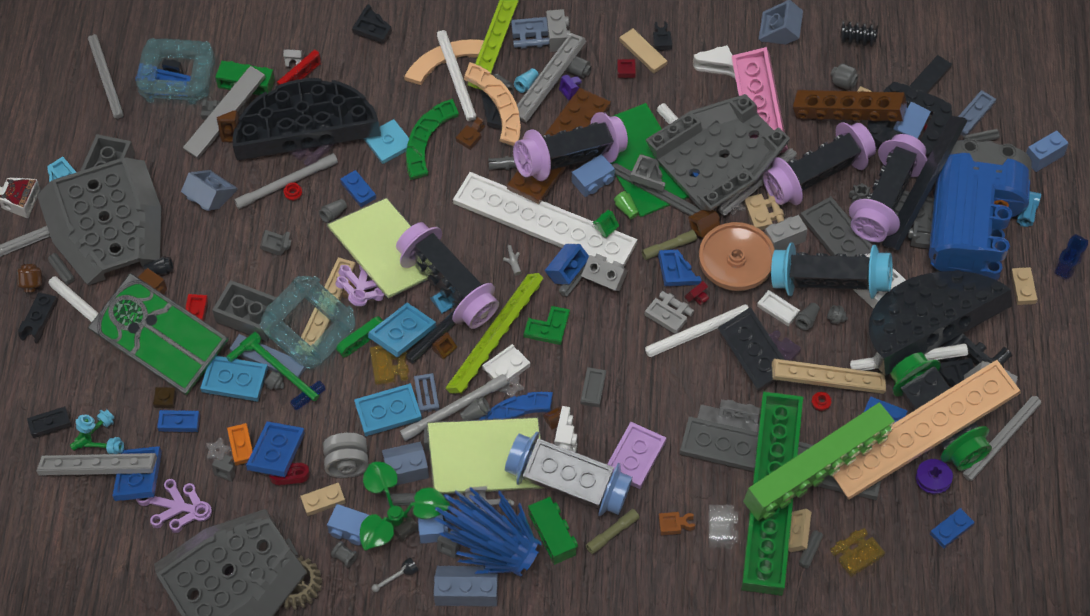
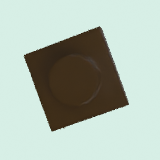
[153,387,176,408]

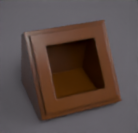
[432,332,457,359]
[543,407,562,430]

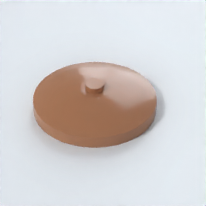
[699,222,775,291]

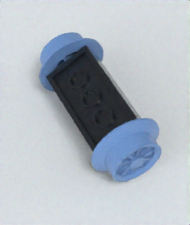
[504,432,633,517]

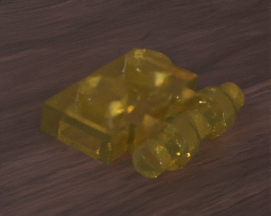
[370,346,409,384]
[830,528,885,577]

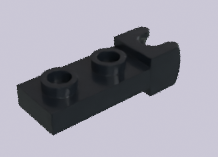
[18,292,58,344]

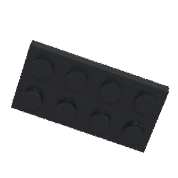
[718,307,785,391]

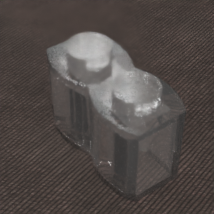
[708,505,738,549]

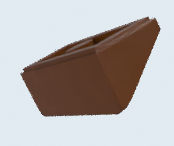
[217,110,239,142]

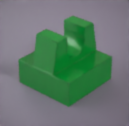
[592,210,619,237]

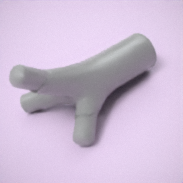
[503,245,521,275]

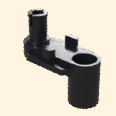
[942,333,1013,366]

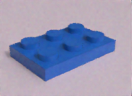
[246,421,305,477]
[113,446,162,501]

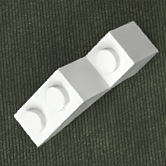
[693,45,736,79]

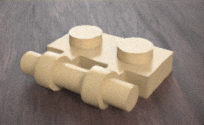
[744,193,785,230]

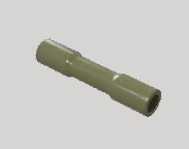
[641,230,697,260]
[585,509,640,554]

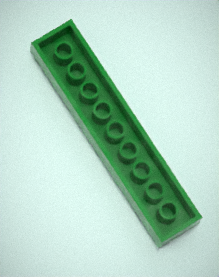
[741,392,803,596]

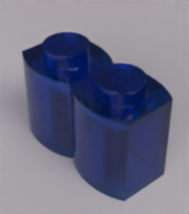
[1054,234,1088,279]

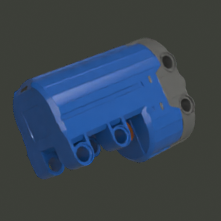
[929,138,1032,280]

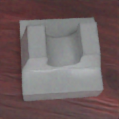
[283,49,304,67]

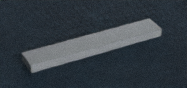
[517,33,586,123]
[183,66,266,159]
[37,453,157,475]

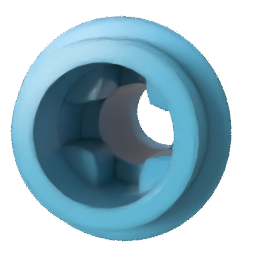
[514,69,539,93]

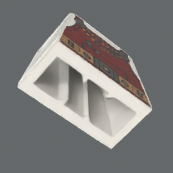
[0,178,41,218]

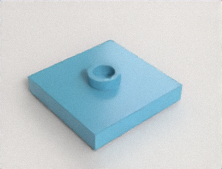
[363,119,409,164]

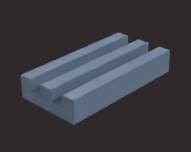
[414,373,439,413]

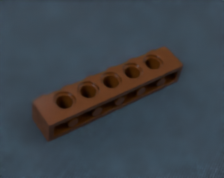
[793,90,907,122]

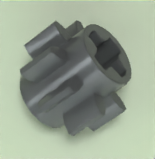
[849,183,872,203]

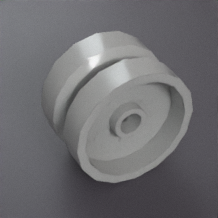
[323,433,369,478]

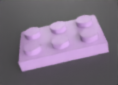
[607,422,666,489]

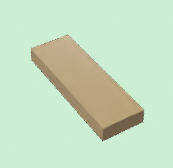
[619,29,667,74]

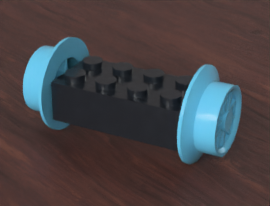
[771,242,893,299]

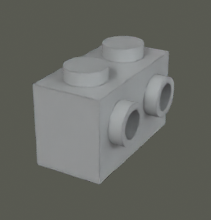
[546,9,570,52]
[765,215,808,250]
[581,253,628,291]

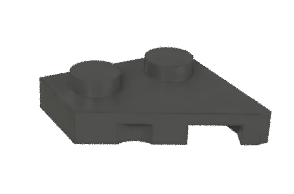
[629,154,665,191]

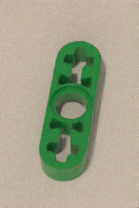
[336,316,383,357]

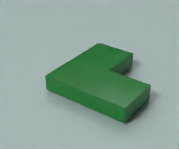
[524,306,570,345]

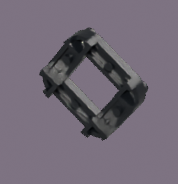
[867,82,952,159]

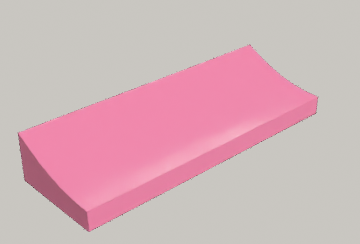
[731,47,788,153]

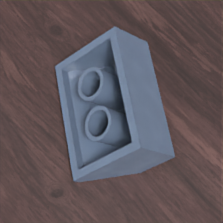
[434,566,498,606]

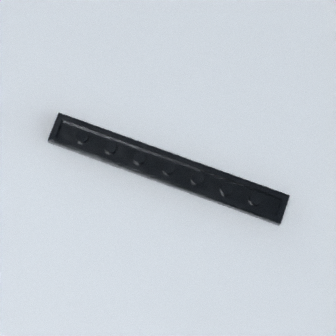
[869,55,952,159]
[882,116,967,251]

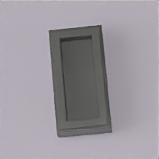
[580,367,607,407]

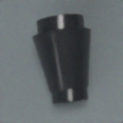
[144,256,174,275]

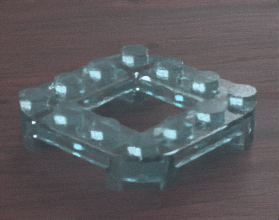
[136,38,215,105]
[260,276,355,369]

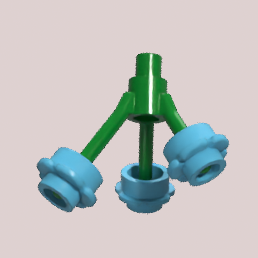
[70,410,124,454]

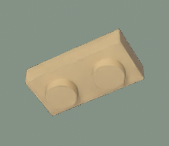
[1010,267,1037,305]
[300,483,346,516]
[788,509,811,552]

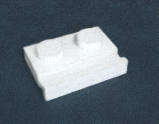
[482,344,530,382]

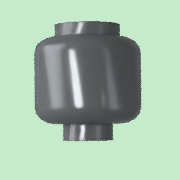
[830,63,859,90]

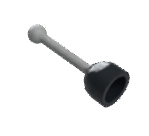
[372,557,419,592]

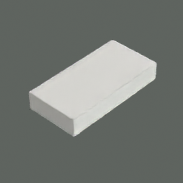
[757,290,800,327]

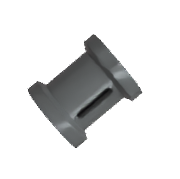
[331,541,358,568]

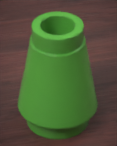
[614,191,639,219]

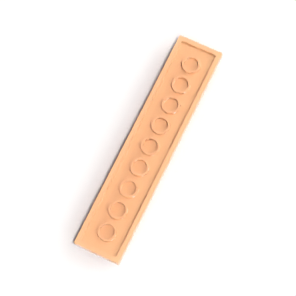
[833,360,1020,500]

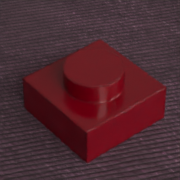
[617,59,636,78]

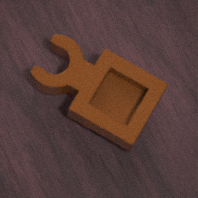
[658,512,695,535]

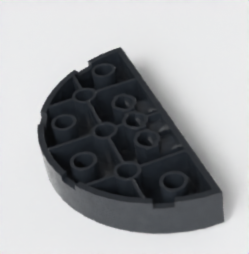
[233,78,381,161]
[869,270,1012,376]

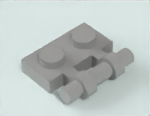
[645,291,695,334]

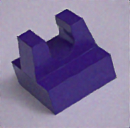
[559,74,582,101]

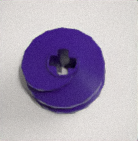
[916,459,953,494]

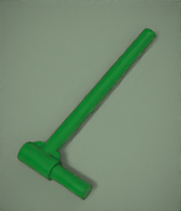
[226,332,319,401]

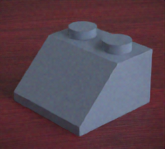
[759,0,803,45]
[181,170,238,211]
[382,442,429,486]

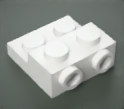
[555,406,577,453]

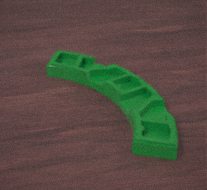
[406,99,459,180]

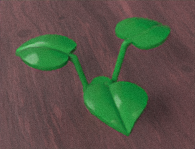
[360,462,450,551]

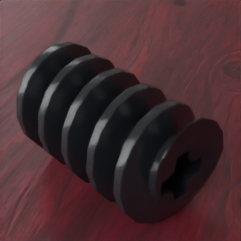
[840,21,878,47]

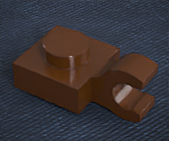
[456,117,485,150]

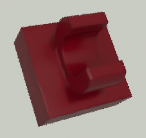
[684,281,709,306]

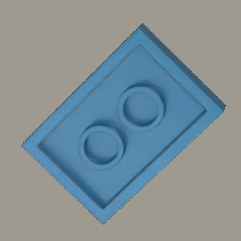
[368,303,436,357]
[200,356,268,402]
[354,383,422,436]

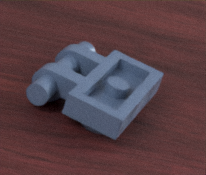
[511,17,549,49]

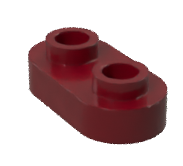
[269,463,310,485]

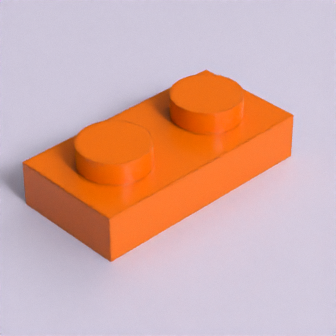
[227,423,253,466]

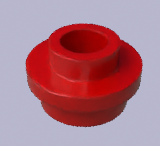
[284,182,302,200]
[812,392,832,411]

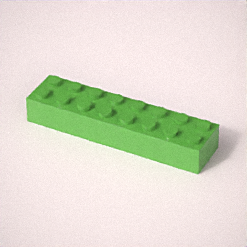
[743,402,895,521]

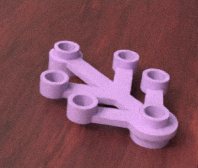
[335,263,385,306]
[136,479,212,533]

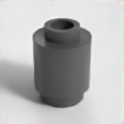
[566,56,592,78]

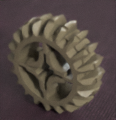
[281,555,322,610]

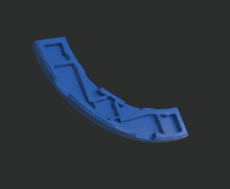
[478,392,553,421]

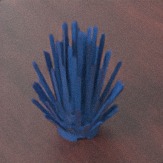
[434,487,541,577]

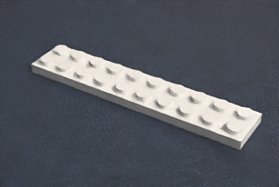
[453,172,637,268]

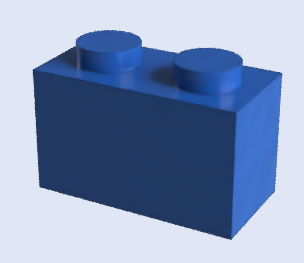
[545,244,589,284]

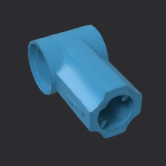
[1017,191,1041,227]

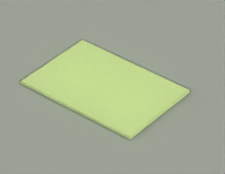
[327,197,428,299]
[426,417,546,494]

